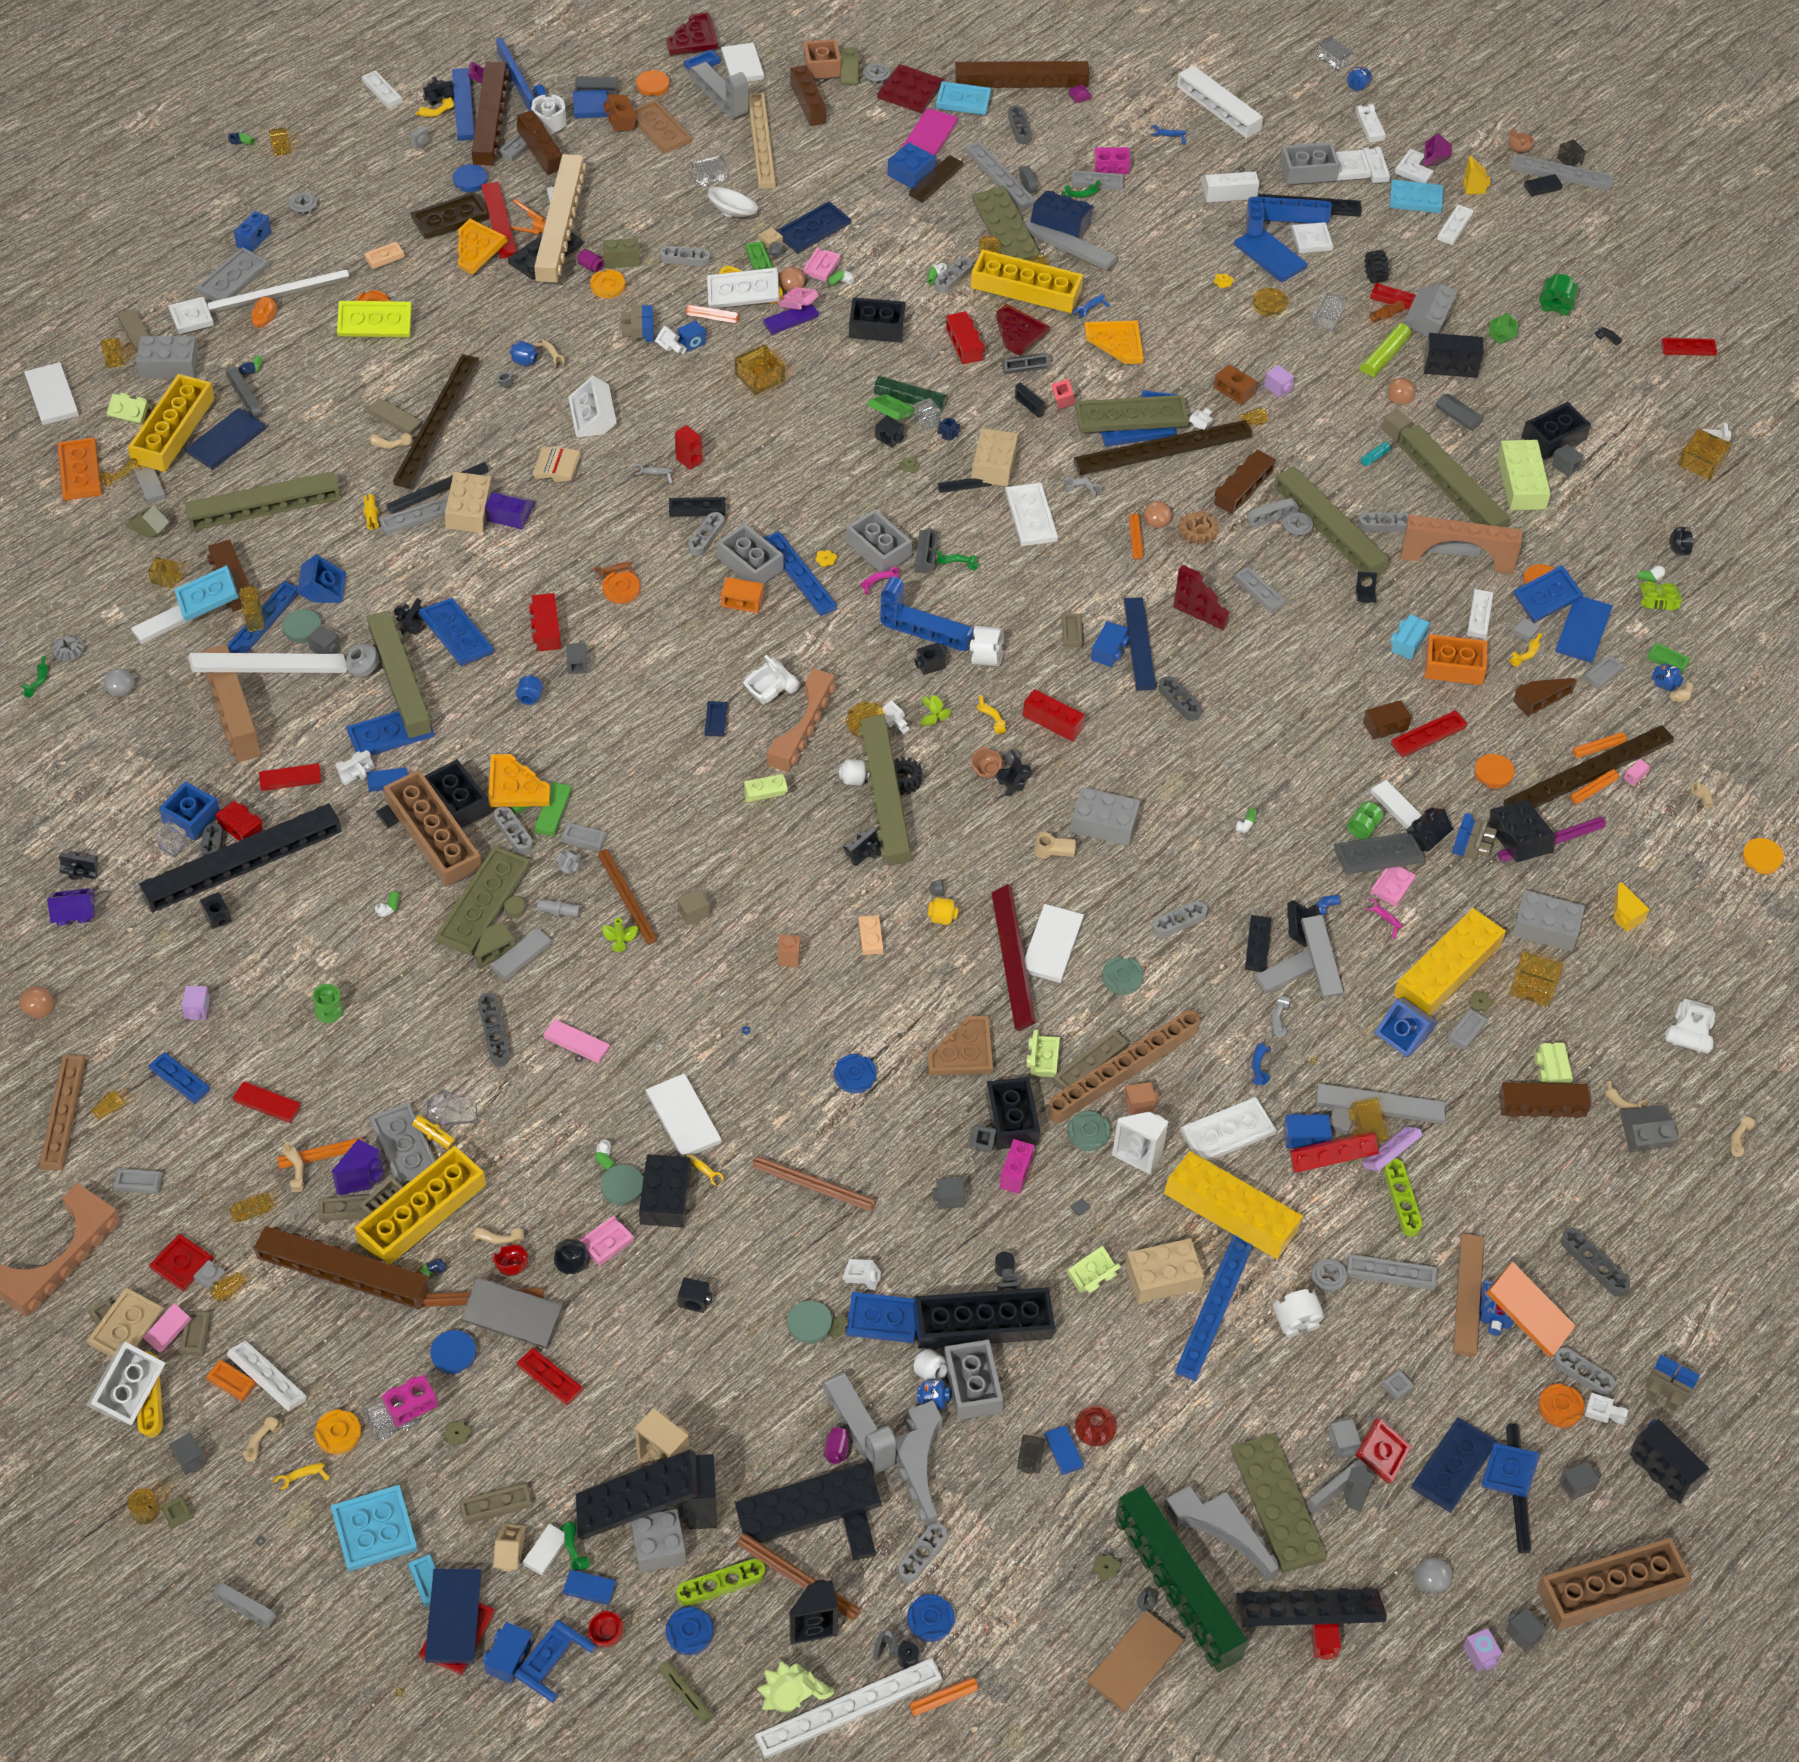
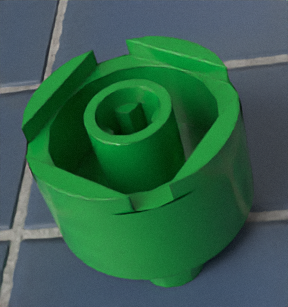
[1539,274,1579,316]

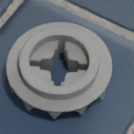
[864,63,891,84]
[289,193,317,215]
[1283,512,1313,537]
[52,634,84,661]
[1311,1259,1347,1293]

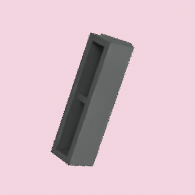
[575,76,618,95]
[1001,353,1049,375]
[1436,393,1483,432]
[915,527,938,573]
[1343,1465,1374,1512]

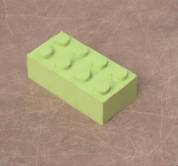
[1497,440,1550,510]

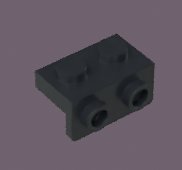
[1406,808,1453,852]
[1287,900,1319,947]

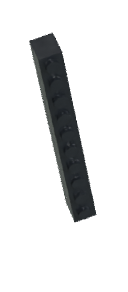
[139,803,342,913]

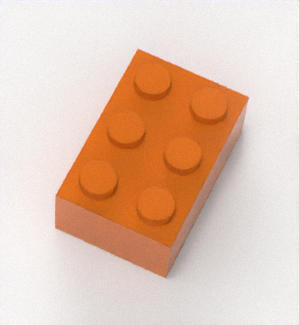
[1424,634,1487,685]

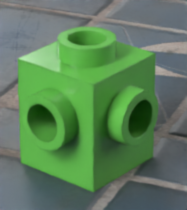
[1489,312,1518,344]

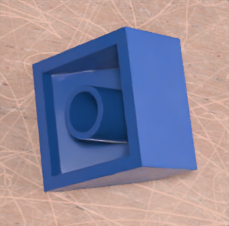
[297,554,346,603]
[1374,998,1438,1057]

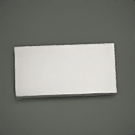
[523,1524,564,1576]

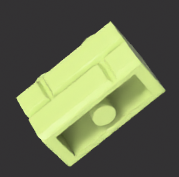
[1534,1043,1573,1084]

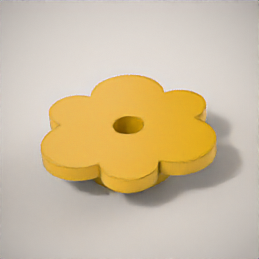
[1214,273,1234,288]
[815,550,837,567]

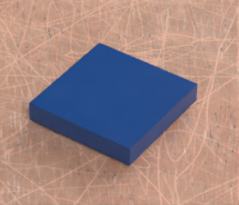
[573,90,608,118]
[1481,1443,1540,1498]

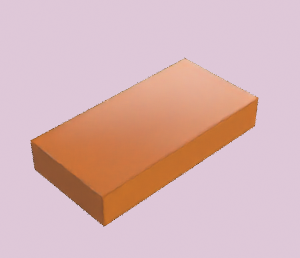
[206,1359,257,1402]

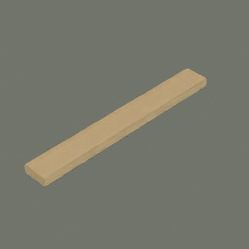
[748,93,776,189]

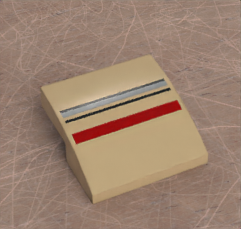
[533,447,580,482]

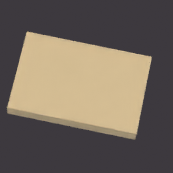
[87,1287,165,1358]

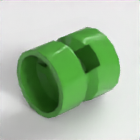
[1347,801,1384,839]
[312,984,343,1023]

